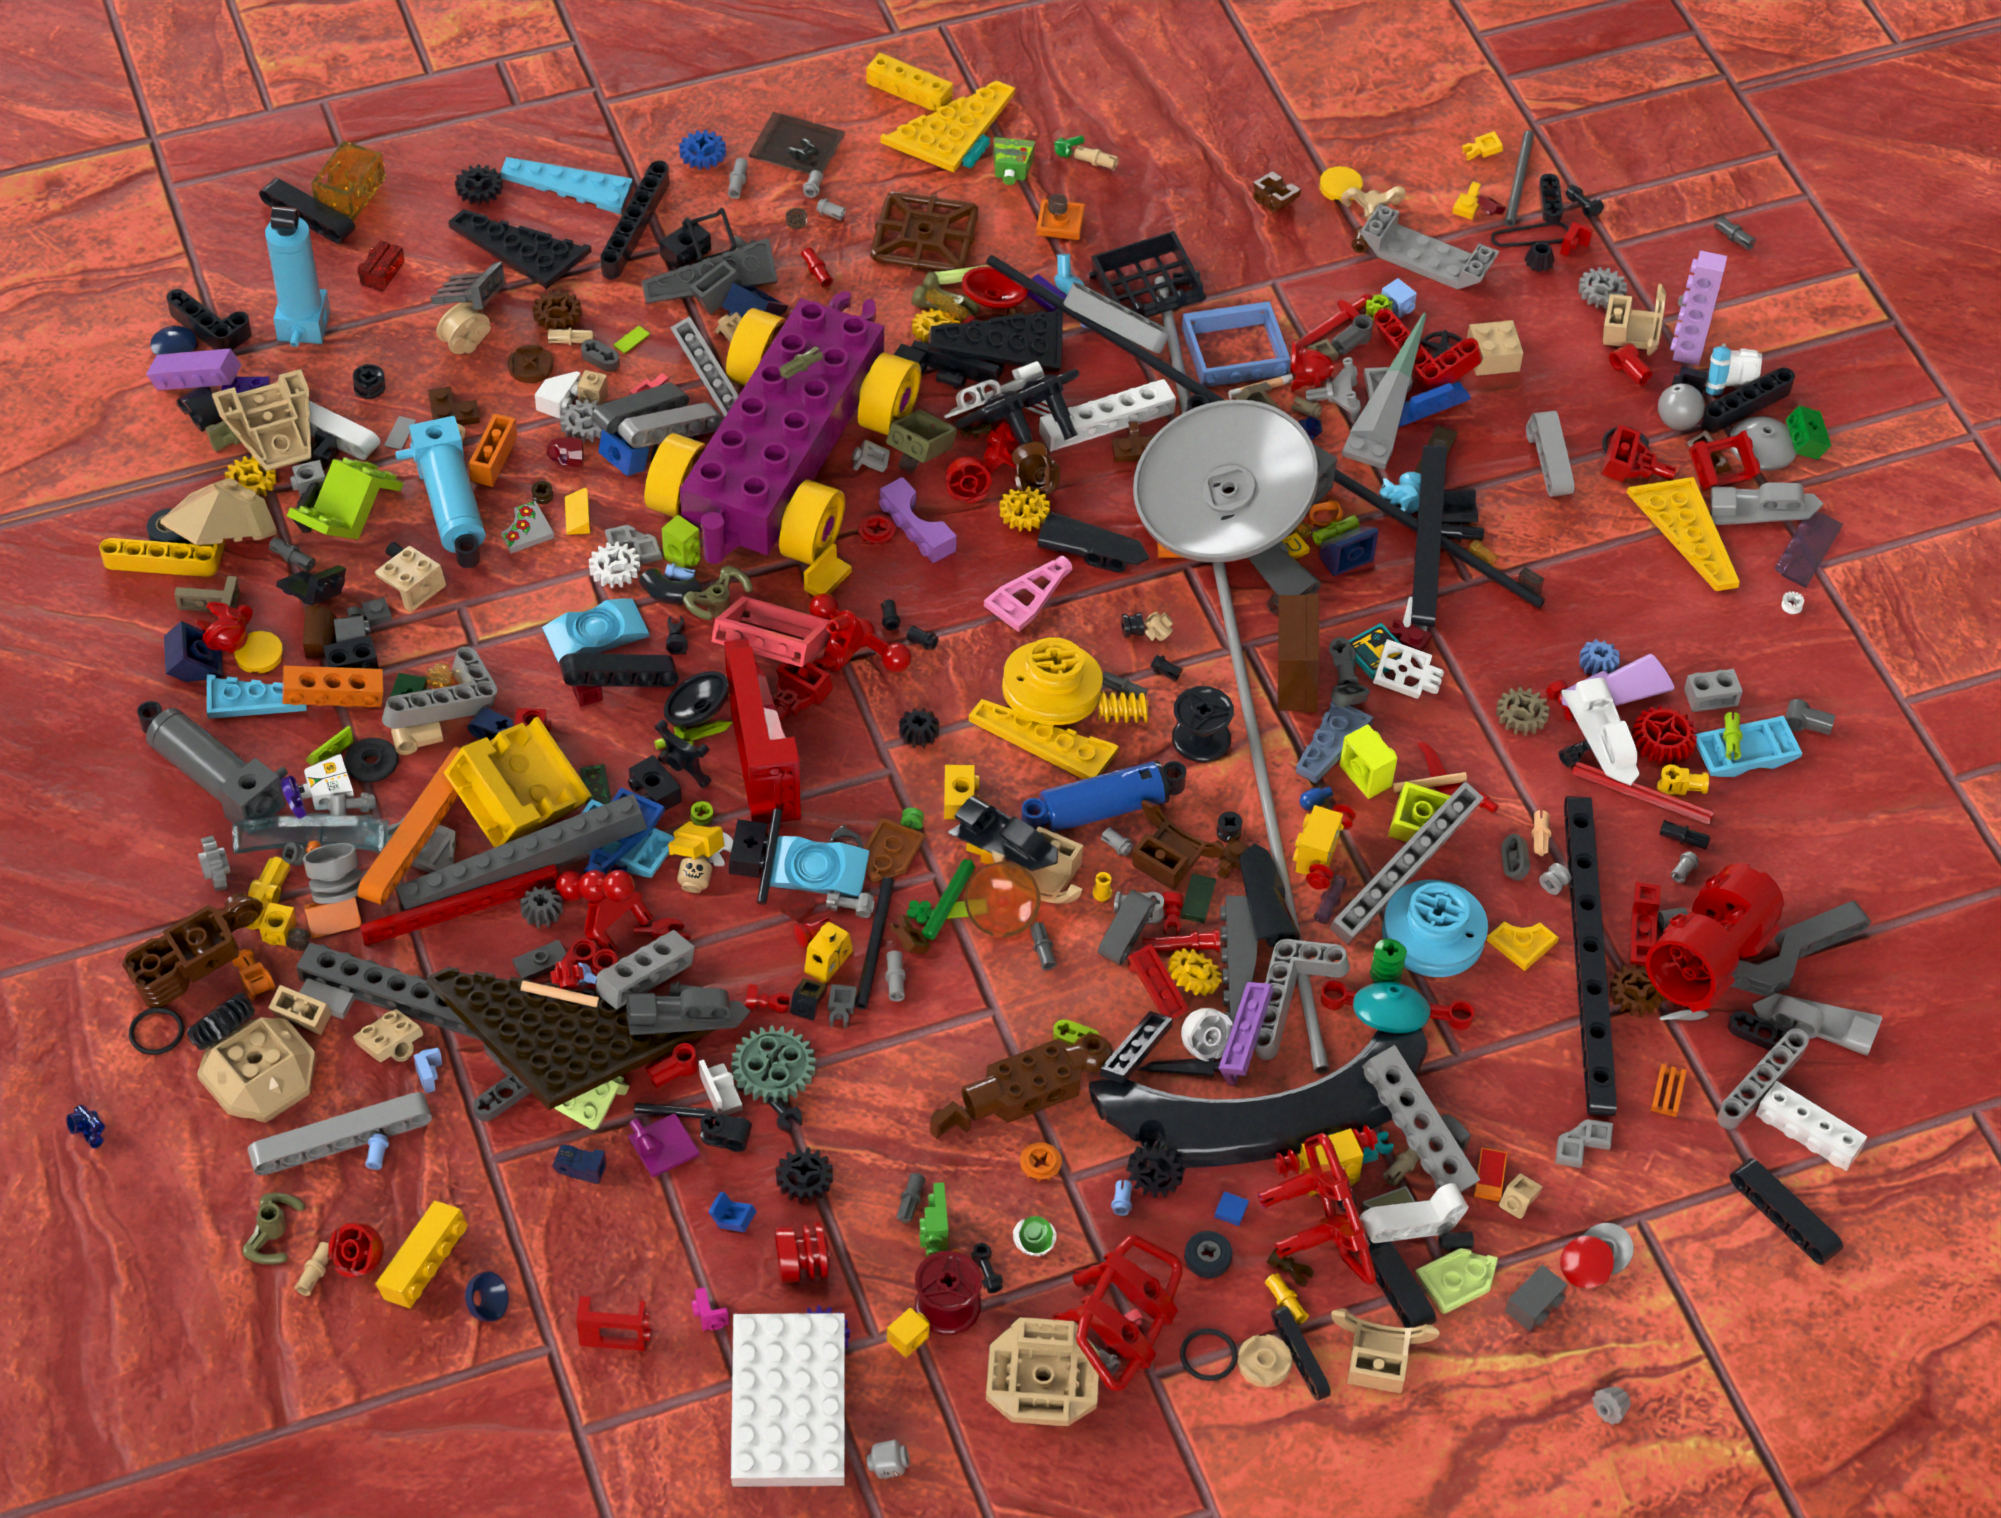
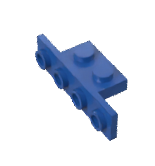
[1398,382,1471,428]

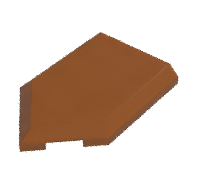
[863,817,926,883]

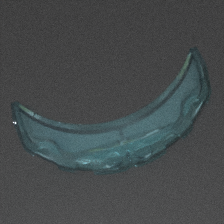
[232,813,388,854]

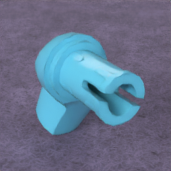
[1054,254,1084,295]

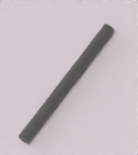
[1504,130,1534,227]

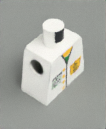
[298,754,354,810]

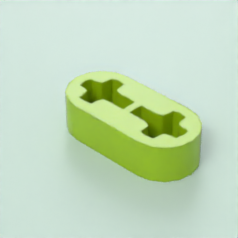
[1053,1019,1100,1051]

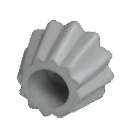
[1592,1386,1631,1425]

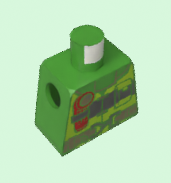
[993,137,1035,185]

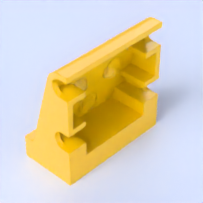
[444,717,592,848]

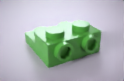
[919,1183,948,1258]

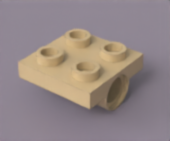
[353,1009,424,1063]

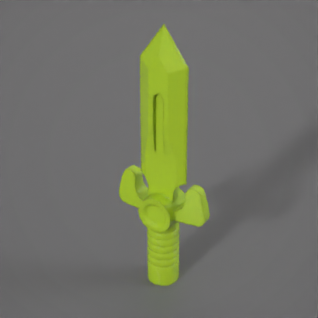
[654,719,733,750]

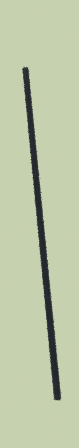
[986,255,1545,609]

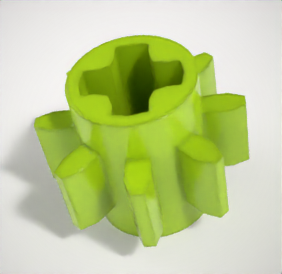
[1366,295,1393,321]

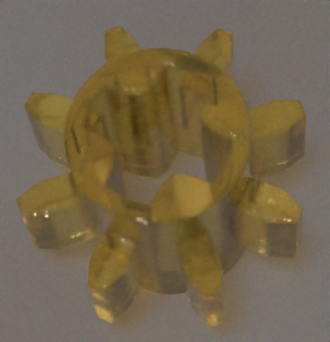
[426,663,455,689]

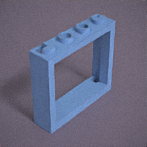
[1182,301,1291,387]

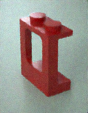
[1688,430,1760,492]
[576,1296,652,1351]

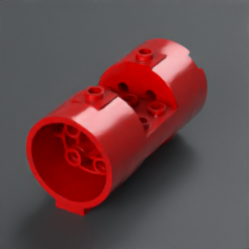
[1645,863,1784,1013]

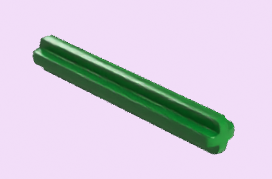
[922,859,975,940]

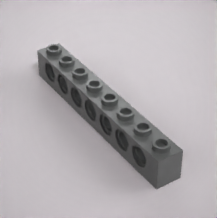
[296,943,480,1040]

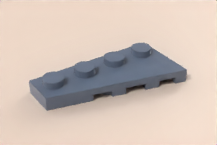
[1296,700,1373,783]

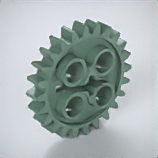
[731,1025,816,1103]

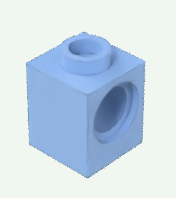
[1381,278,1417,319]

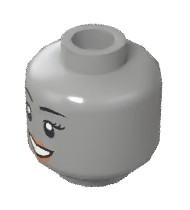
[867,1440,910,1479]

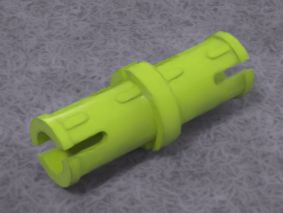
[1312,515,1359,546]
[1723,712,1743,760]

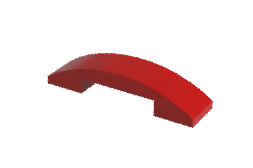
[1629,882,1661,965]

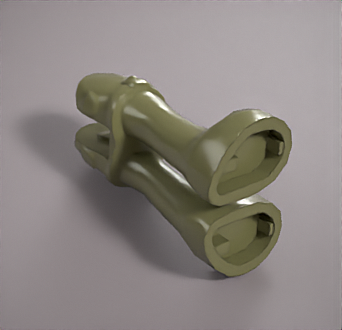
[911,272,980,323]

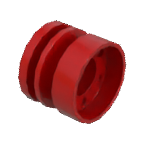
[774,1221,830,1284]

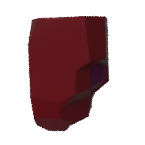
[546,437,584,467]

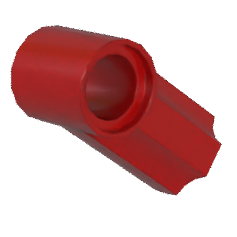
[1609,343,1653,386]
[645,1043,698,1088]

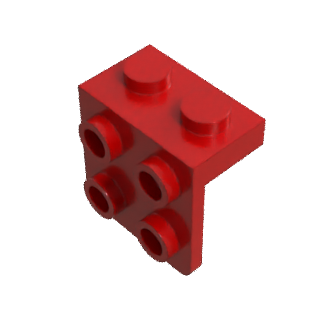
[983,422,1039,474]

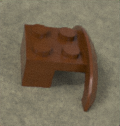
[1132,800,1225,890]

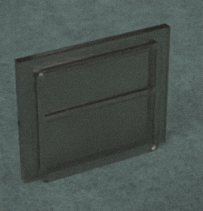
[749,112,845,174]

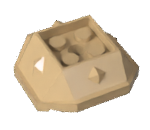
[197,1017,316,1123]
[986,1317,1100,1426]

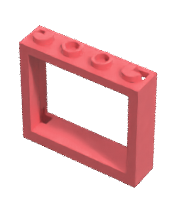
[711,596,830,667]

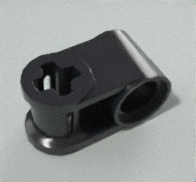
[700,1112,752,1152]

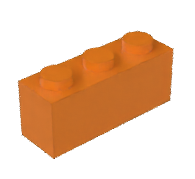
[469,413,518,487]

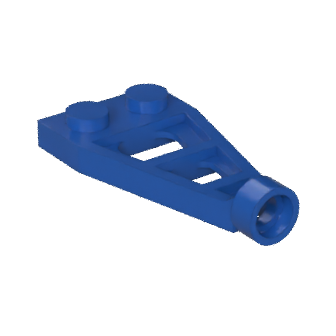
[583,787,665,874]

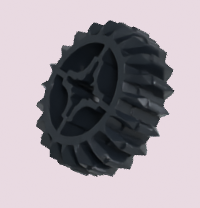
[187,993,255,1050]

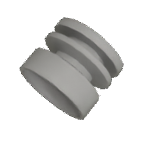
[302,843,362,904]

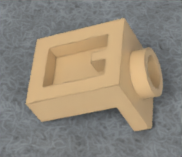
[715,312,742,343]
[1499,1173,1543,1219]

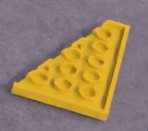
[880,81,1015,172]

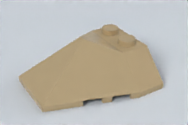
[212,369,311,471]
[160,478,277,545]

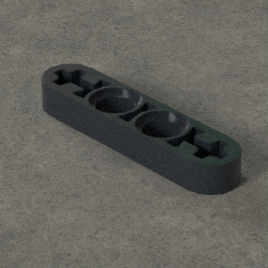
[1271,1305,1331,1401]

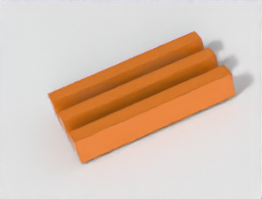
[1651,1064,1687,1117]

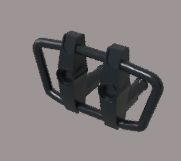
[955,369,1080,445]

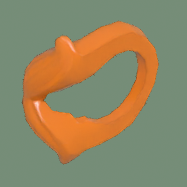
[1309,499,1343,528]

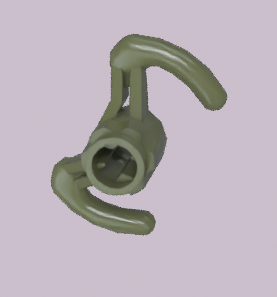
[683,565,753,621]
[243,1192,305,1265]

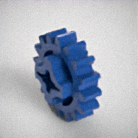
[679,130,726,170]

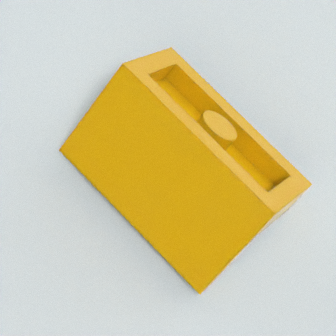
[804,543,852,596]

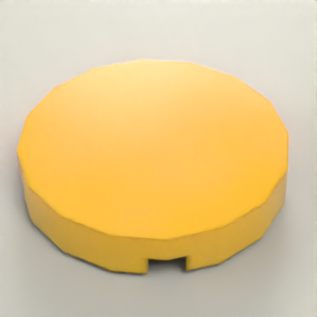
[1320,166,1363,202]
[234,631,283,674]

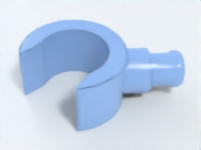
[578,962,597,986]

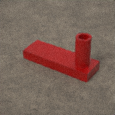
[1128,943,1189,1019]

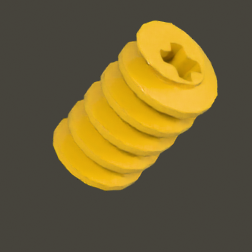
[1098,692,1148,723]

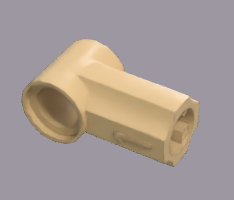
[391,721,443,755]

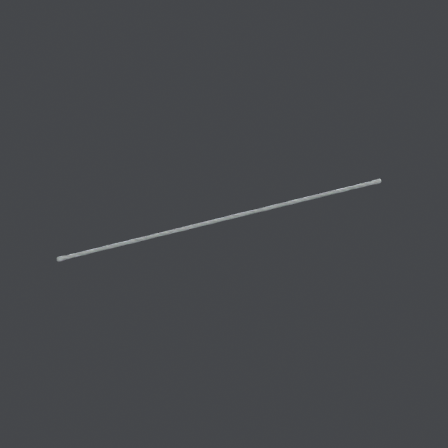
[1154,276,1330,1074]

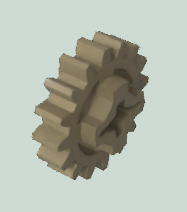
[1496,687,1550,736]

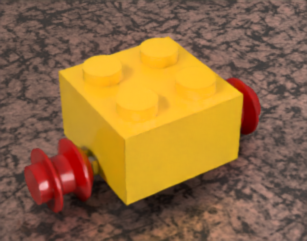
[1293,804,1356,890]
[1273,1125,1378,1197]

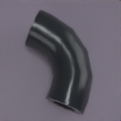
[639,568,702,605]

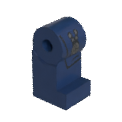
[552,1145,607,1184]

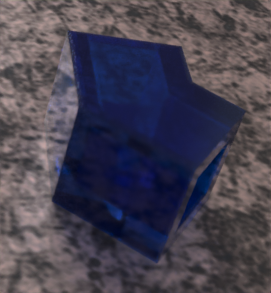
[1298,416,1323,440]

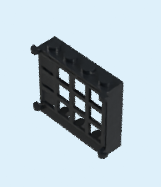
[1088,231,1206,318]

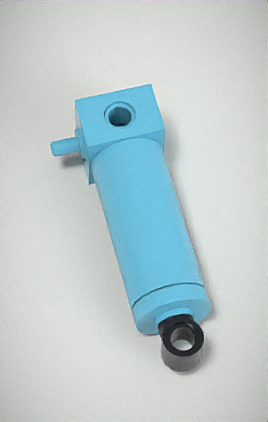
[265,206,331,347]
[395,416,486,568]

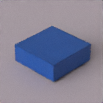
[1214,1191,1249,1226]

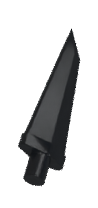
[1136,1057,1220,1077]

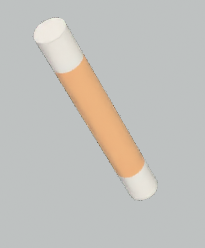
[1228,374,1294,399]

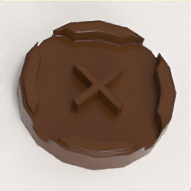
[508,345,554,384]

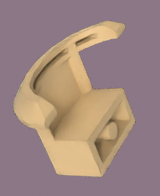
[1603,284,1666,356]
[992,827,1083,904]
[1331,1308,1440,1393]

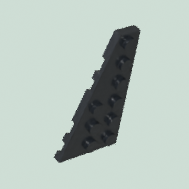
[448,209,592,289]
[928,308,1063,372]

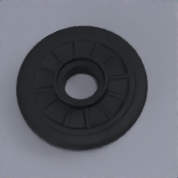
[344,738,399,782]

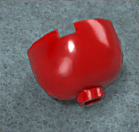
[945,456,992,504]
[328,1223,384,1278]

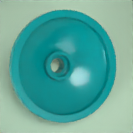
[1353,982,1430,1033]

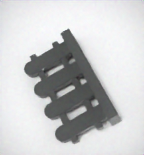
[431,262,506,310]

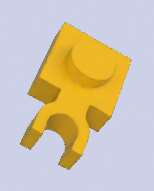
[1462,131,1503,160]

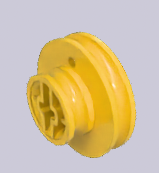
[1002,637,1103,725]

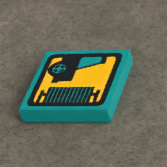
[1348,623,1402,679]

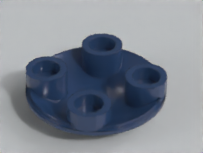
[150,326,197,355]

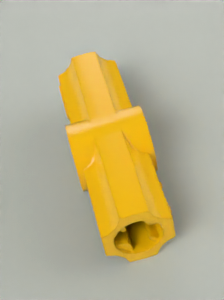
[246,857,290,930]

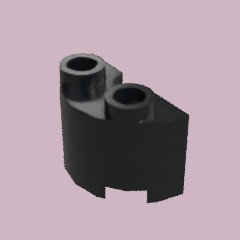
[176,386,223,432]

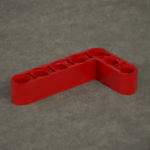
[1374,308,1483,391]

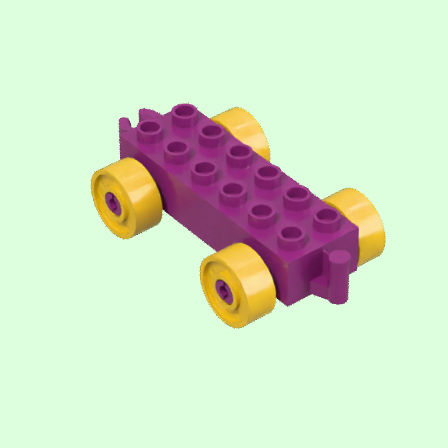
[644,291,921,565]

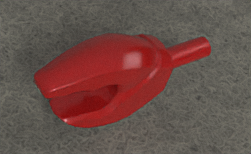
[634,918,691,940]

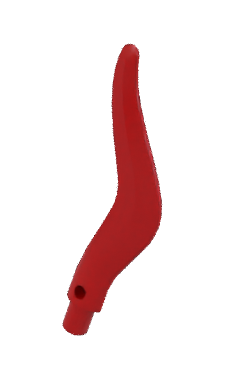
[1417,741,1499,814]

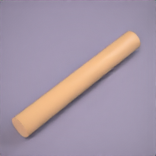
[1393,772,1467,793]
[521,980,599,1008]

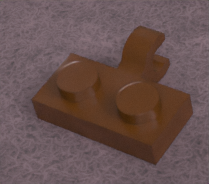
[1112,421,1154,462]

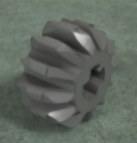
[520,885,563,929]

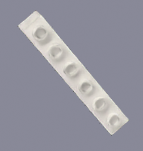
[1039,379,1176,452]

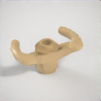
[1341,186,1406,221]

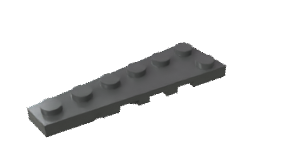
[641,238,777,304]

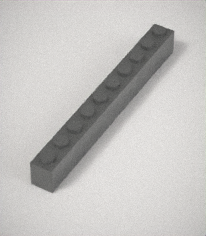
[396,793,647,911]

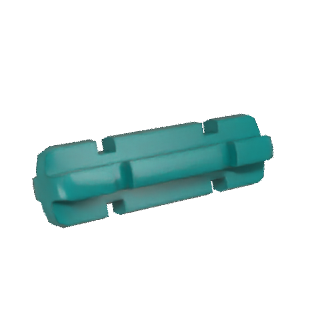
[962,134,990,168]

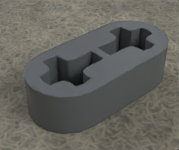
[581,339,620,372]

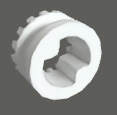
[1782,591,1804,614]

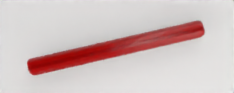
[1572,762,1714,824]

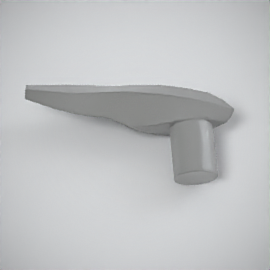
[1660,1009,1709,1021]

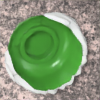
[1013,1216,1057,1257]

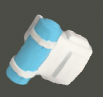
[1705,343,1762,395]

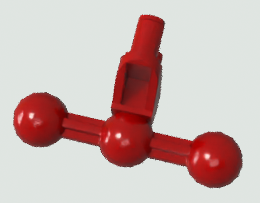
[809,593,912,673]
[555,870,654,951]

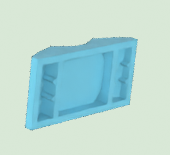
[543,598,649,664]
[1694,716,1802,777]
[581,799,674,878]
[770,836,870,899]

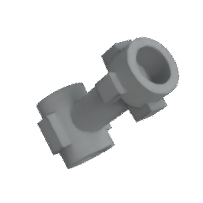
[328,793,376,816]
[826,891,875,918]

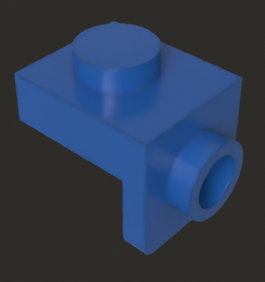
[709,1192,757,1232]

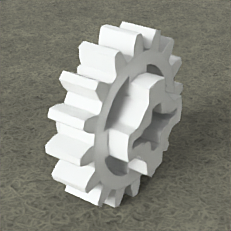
[589,542,641,588]

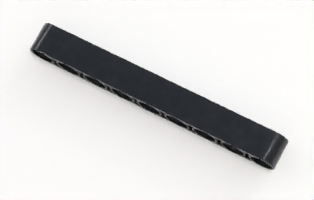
[1411,445,1447,627]

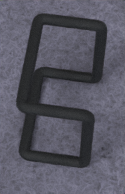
[682,207,737,263]

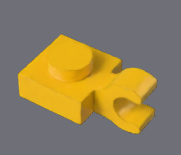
[1452,181,1481,220]

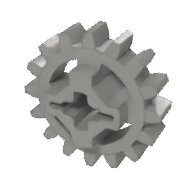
[1578,267,1627,309]
[560,399,603,443]
[198,836,231,891]

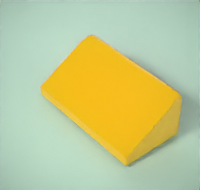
[565,488,590,535]

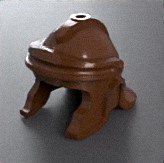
[1012,441,1060,496]

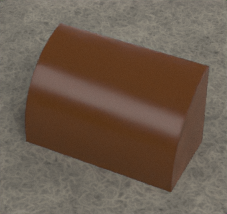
[303,606,337,658]

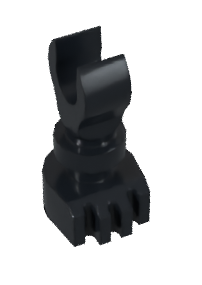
[666,616,688,655]
[1558,739,1591,767]

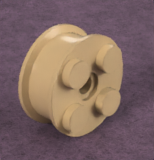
[436,301,491,354]

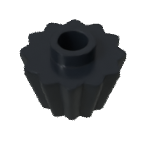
[1524,241,1555,272]

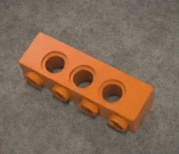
[282,666,383,708]

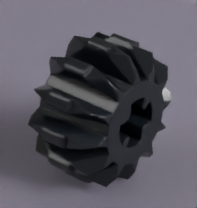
[899,708,939,748]

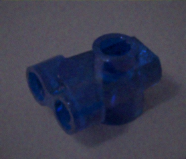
[66,1105,105,1148]

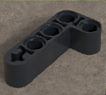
[166,289,252,350]

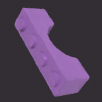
[879,477,956,563]

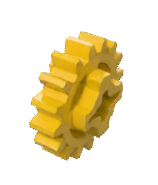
[912,309,960,343]
[225,456,277,496]
[1167,948,1222,996]

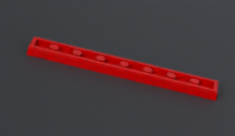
[359,864,558,946]

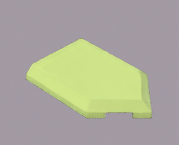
[1415,1248,1498,1314]

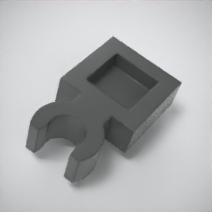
[828,984,857,1029]

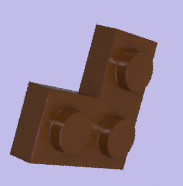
[428,386,480,425]

